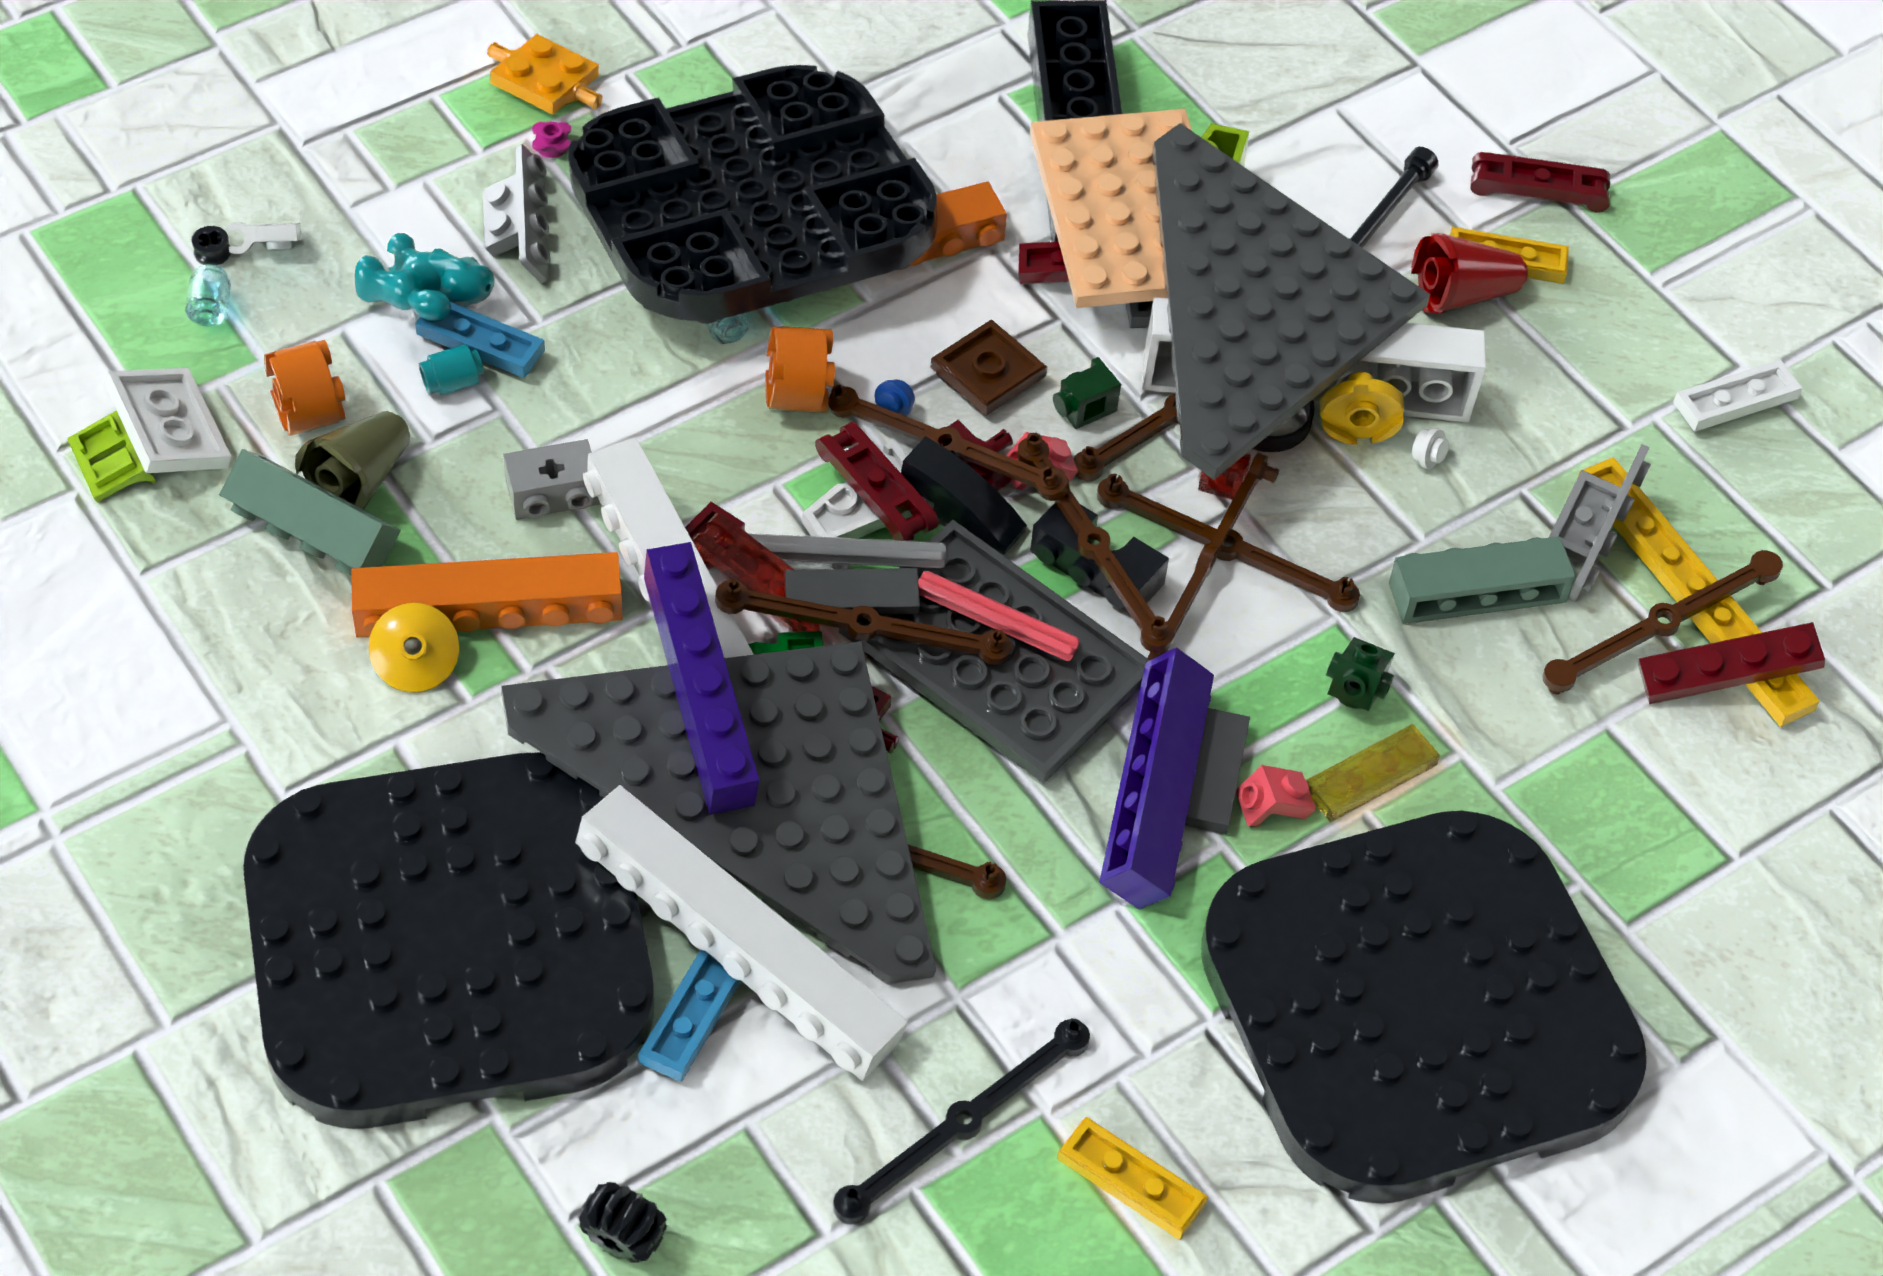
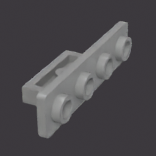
[483,144,551,283]
[1549,444,1651,602]

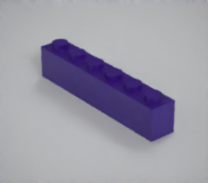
[644,542,759,815]
[1099,647,1214,910]

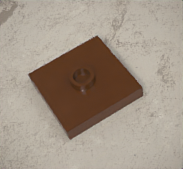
[930,319,1047,416]

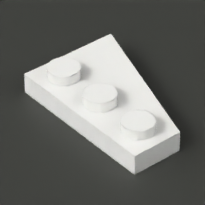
[802,437,934,539]

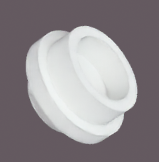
[1412,428,1449,469]

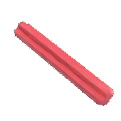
[918,571,1080,661]

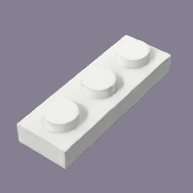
[1673,360,1803,432]

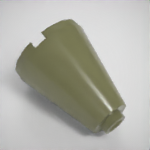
[295,411,410,509]

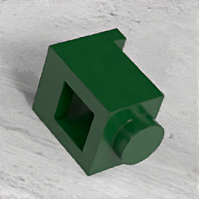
[1053,357,1121,429]

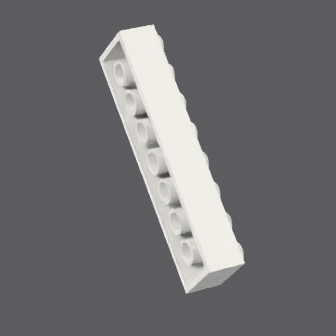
[1142,297,1486,423]

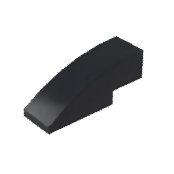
[901,436,1027,555]

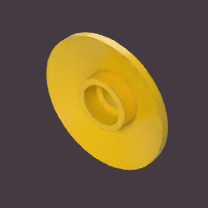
[369,603,459,692]

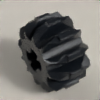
[578,1182,667,1263]

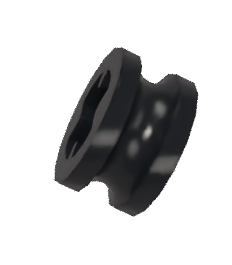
[191,226,231,266]

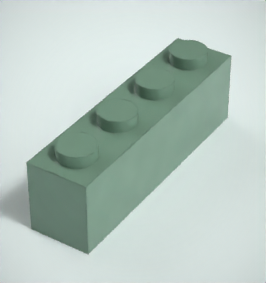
[219,449,401,575]
[1388,536,1576,624]

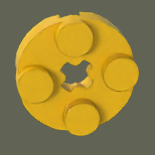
[1320,372,1404,445]

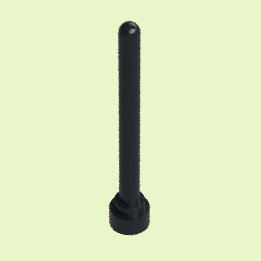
[1350,146,1439,248]

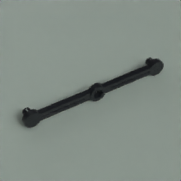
[833,1018,1090,1224]

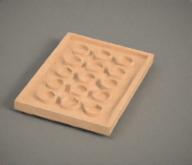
[1030,109,1192,308]

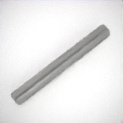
[736,533,948,569]

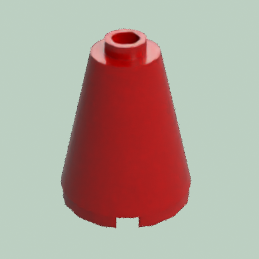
[1411,233,1528,314]

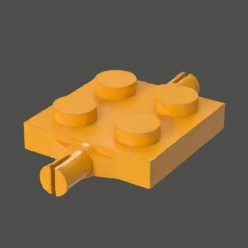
[487,34,603,115]

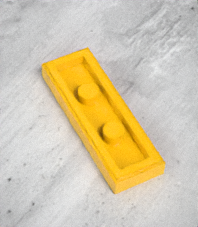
[1450,227,1569,284]
[1057,1116,1209,1240]

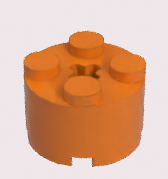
[765,326,835,413]
[264,340,345,436]

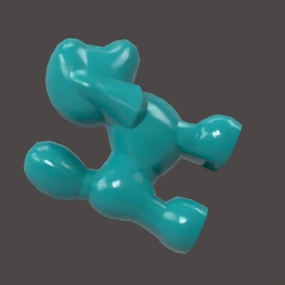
[355,232,495,321]

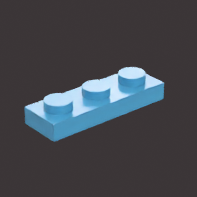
[415,302,545,378]
[638,950,741,1082]

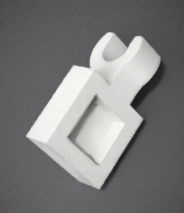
[227,222,301,254]

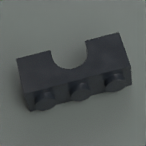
[1030,503,1169,612]

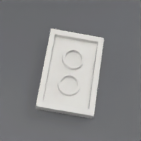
[104,368,232,474]

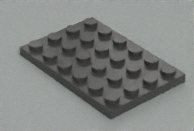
[839,520,1150,784]

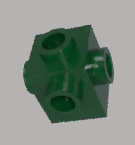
[1326,637,1395,711]

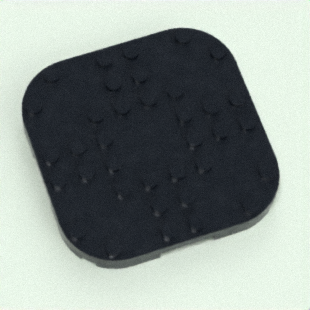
[568,65,937,324]
[243,752,654,1129]
[1201,810,1646,1203]

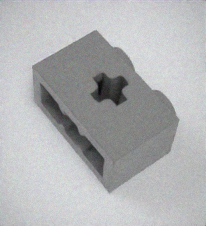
[503,439,600,520]

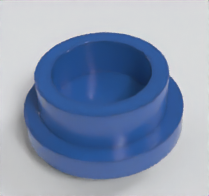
[874,379,915,417]

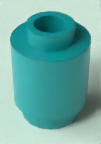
[418,344,484,396]

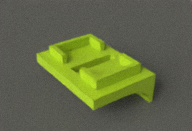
[67,410,157,503]

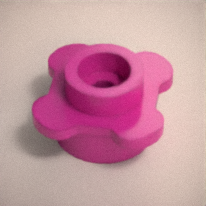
[532,122,571,158]

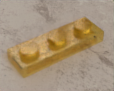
[1306,724,1440,822]

